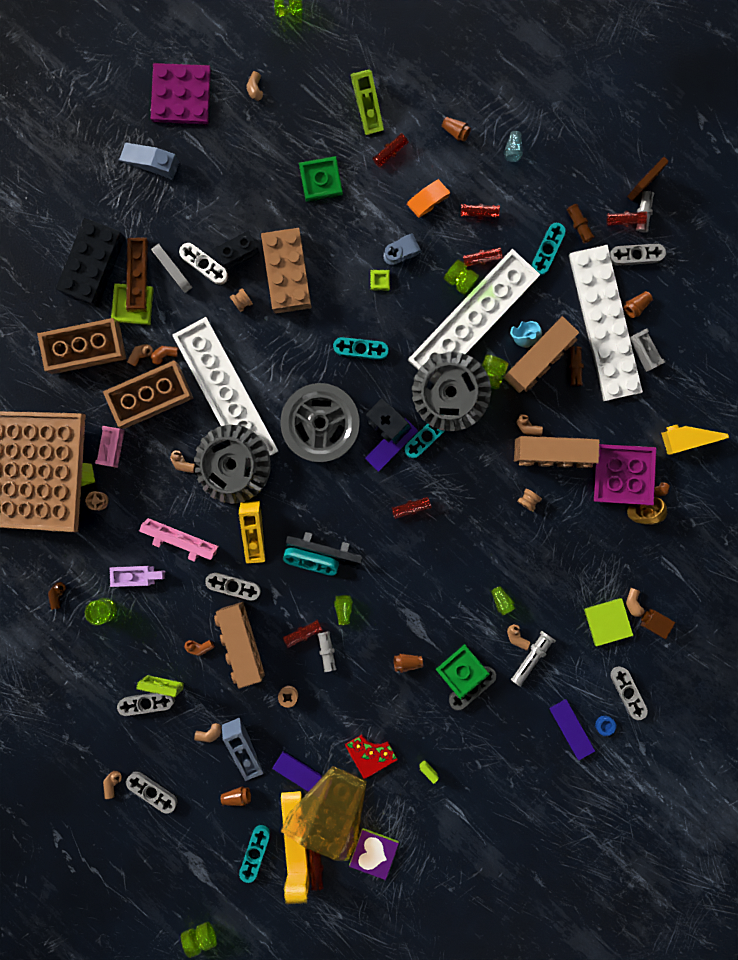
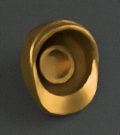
[627,497,667,525]

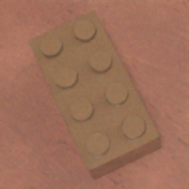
[261,228,312,314]
[503,316,579,393]
[37,318,126,374]
[103,361,194,429]
[514,436,599,468]
[214,602,265,688]

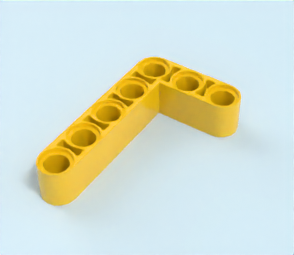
[281,791,309,904]

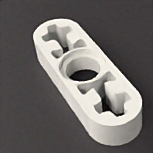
[179,243,228,285]

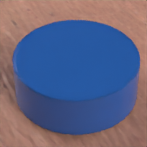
[595,716,616,736]

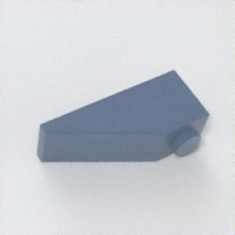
[119,142,179,179]
[222,718,263,781]

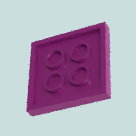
[151,63,211,124]
[594,444,656,506]

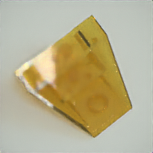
[281,766,367,861]

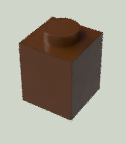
[641,609,675,639]

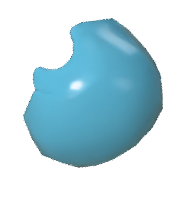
[510,321,542,348]

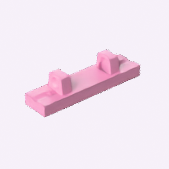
[140,518,219,562]

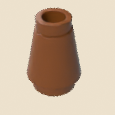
[442,117,471,142]
[624,291,653,318]
[394,654,423,673]
[221,786,251,806]

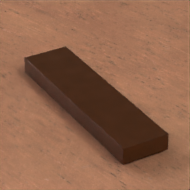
[126,238,148,312]

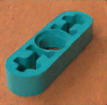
[531,223,565,276]
[333,337,388,360]
[405,414,444,458]
[283,547,339,576]
[239,825,270,883]

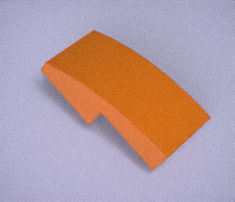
[407,179,450,218]

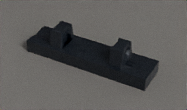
[285,532,362,569]

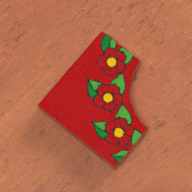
[345,734,398,779]

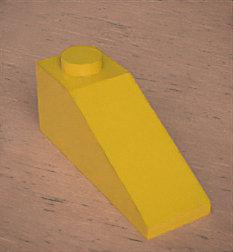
[661,424,729,455]
[239,501,265,563]

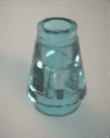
[504,131,523,162]

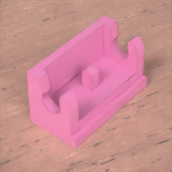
[95,426,125,468]

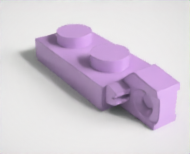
[110,566,165,587]

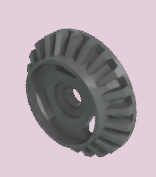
[412,352,491,431]
[281,383,360,462]
[194,425,271,504]

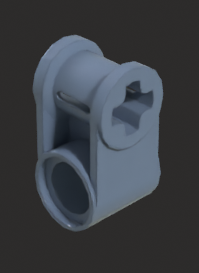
[384,234,421,265]

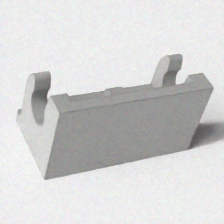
[630,328,665,372]

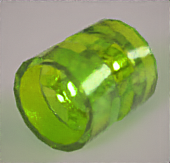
[274,0,303,17]
[443,259,479,295]
[482,355,509,389]
[85,598,117,625]
[181,921,217,958]

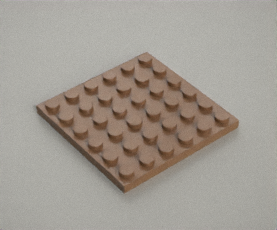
[0,411,85,532]

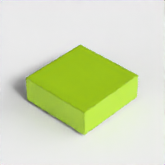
[371,270,390,290]
[420,760,439,784]

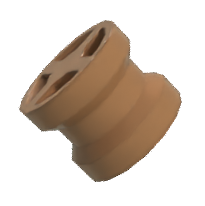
[230,288,253,312]
[518,488,542,512]
[86,491,109,511]
[278,685,298,708]

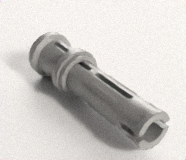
[511,631,556,687]

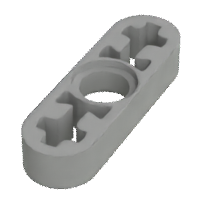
[151,244,192,293]
[609,244,666,266]
[206,573,261,600]
[611,666,647,720]
[117,693,175,716]
[126,772,177,813]

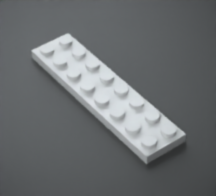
[569,245,642,401]
[408,249,540,385]
[172,317,279,469]

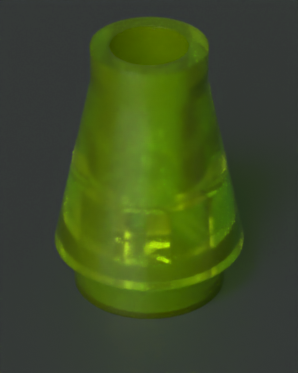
[491,586,516,616]
[334,595,353,625]

